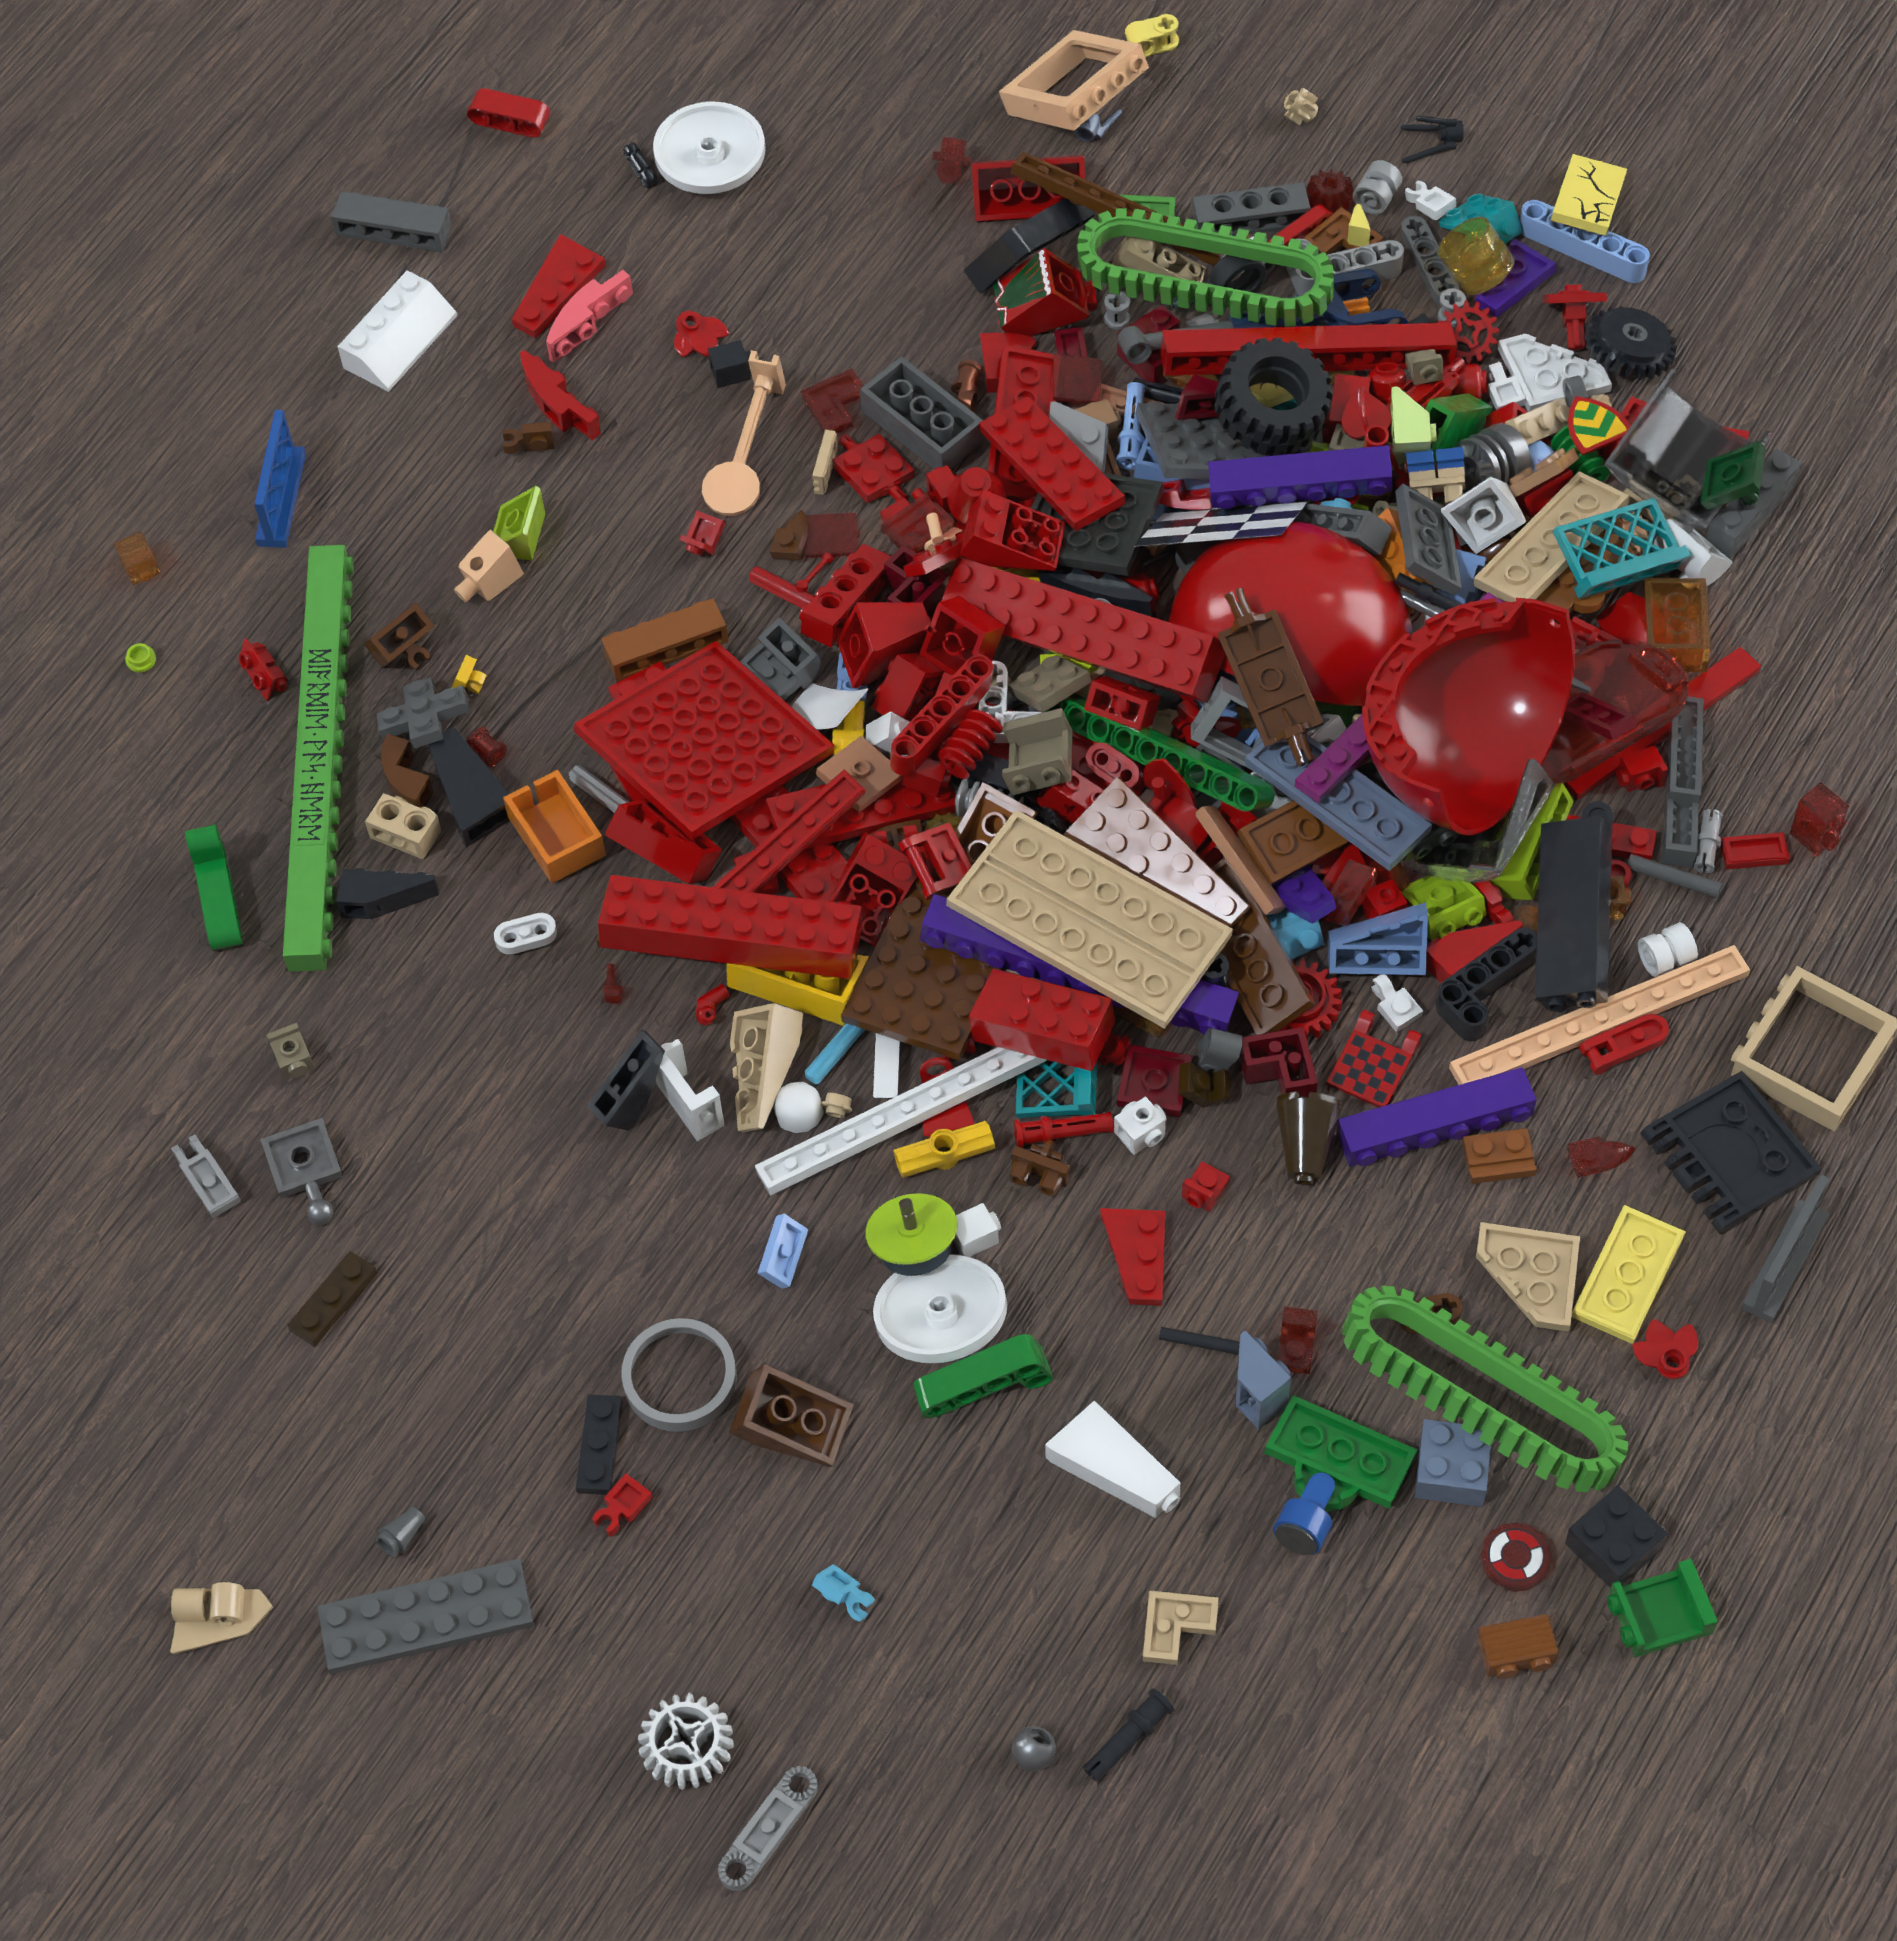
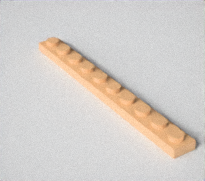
[1449,945,1750,1085]

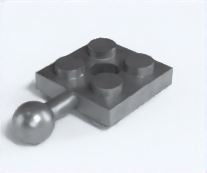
[260,1118,343,1225]

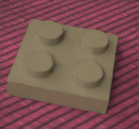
[1008,655,1092,713]

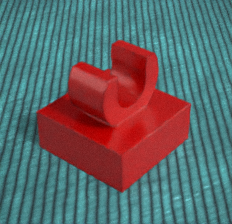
[1171,699,1199,741]

